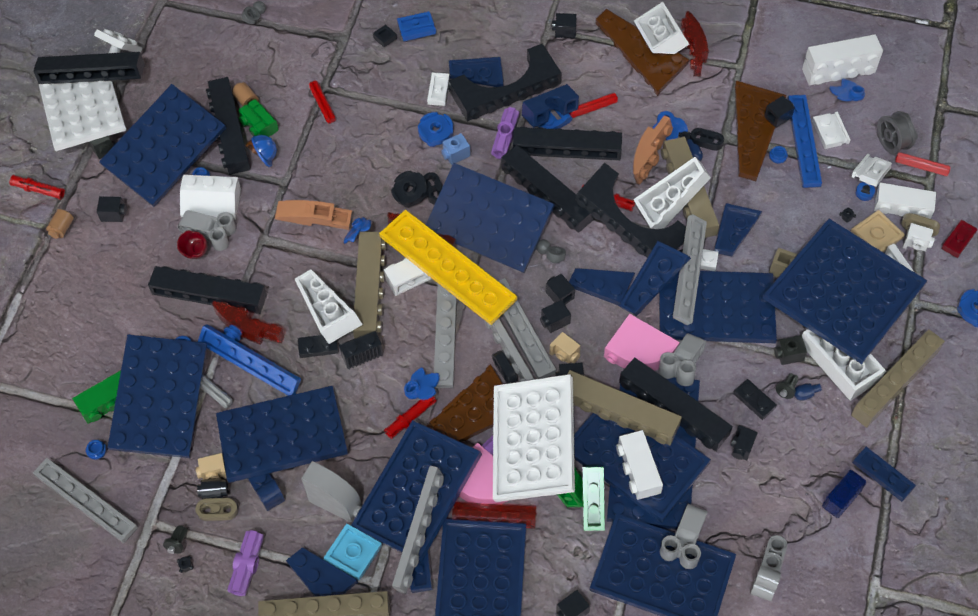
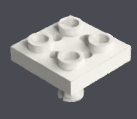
[94,29,143,53]

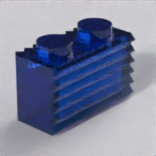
[822,470,866,518]

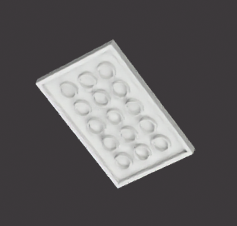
[39,80,126,151]
[493,374,575,502]

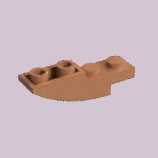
[633,116,673,185]
[275,200,352,230]

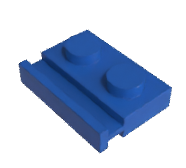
[397,11,436,42]

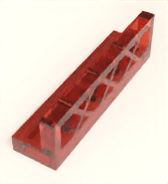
[452,502,536,529]

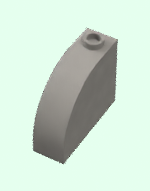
[301,461,362,523]

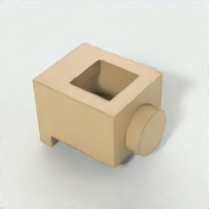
[549,332,580,363]
[196,453,227,480]

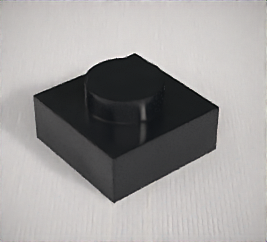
[373,24,397,47]

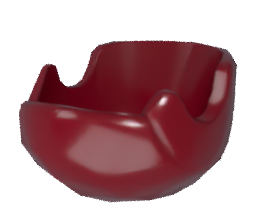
[177,230,208,259]

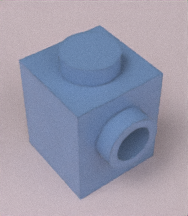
[441,133,470,165]

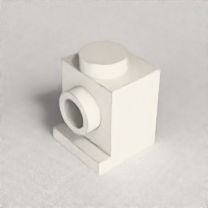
[903,223,935,252]

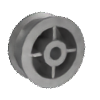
[877,111,918,154]

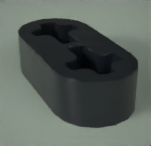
[690,128,724,151]
[424,172,442,205]
[491,350,518,384]

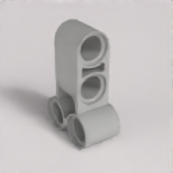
[177,210,236,251]
[658,333,706,386]
[660,504,708,569]
[750,535,787,601]

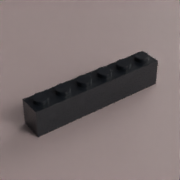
[33,52,145,84]
[206,77,250,175]
[513,127,622,161]
[501,145,594,233]
[148,266,267,314]
[619,357,733,451]

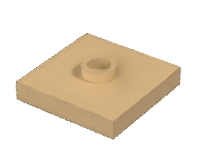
[851,210,905,253]

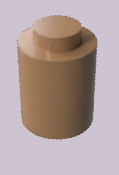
[232,82,259,106]
[46,209,74,239]

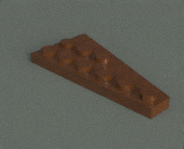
[596,9,689,96]
[735,81,787,182]
[426,364,503,442]

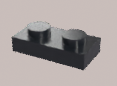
[298,335,338,358]
[733,379,777,420]

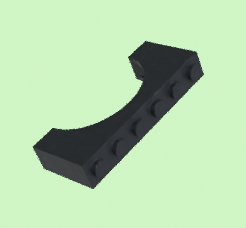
[448,43,562,122]
[574,163,686,258]

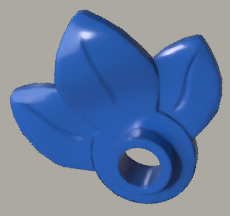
[830,79,865,101]
[653,111,688,141]
[344,217,371,244]
[404,368,440,400]

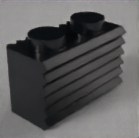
[339,331,383,370]

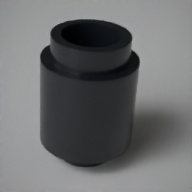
[197,478,228,499]

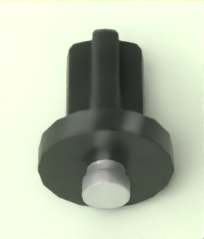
[776,373,798,399]
[163,525,188,554]

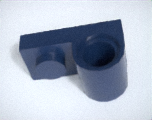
[248,473,285,511]

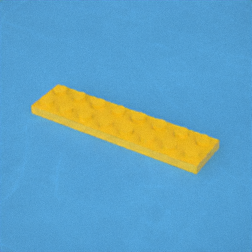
[379,209,517,325]

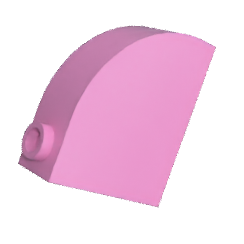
[604,314,680,371]
[459,443,507,507]

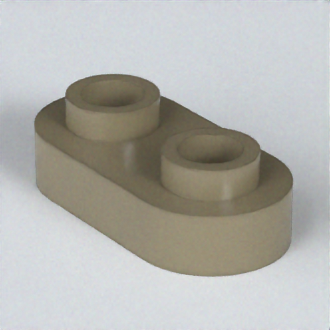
[901,213,940,237]
[195,498,238,521]

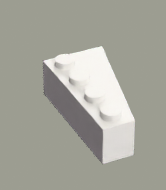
[633,157,711,229]
[295,270,363,344]

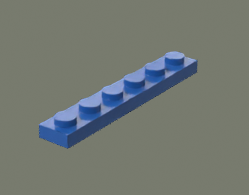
[787,95,822,188]
[198,324,301,396]

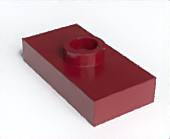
[941,219,978,258]

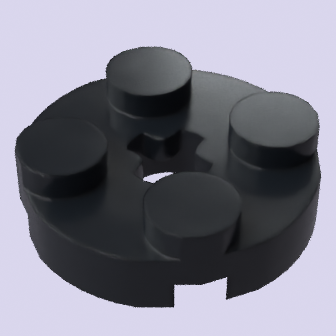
[391,171,429,208]

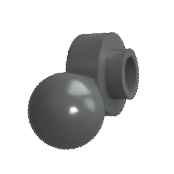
[241,1,266,24]
[536,239,566,263]

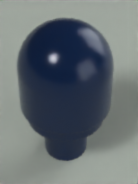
[687,139,703,161]
[794,383,822,401]

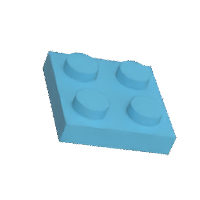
[324,523,382,581]

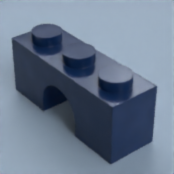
[522,84,579,128]

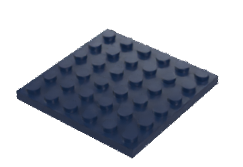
[763,218,927,364]

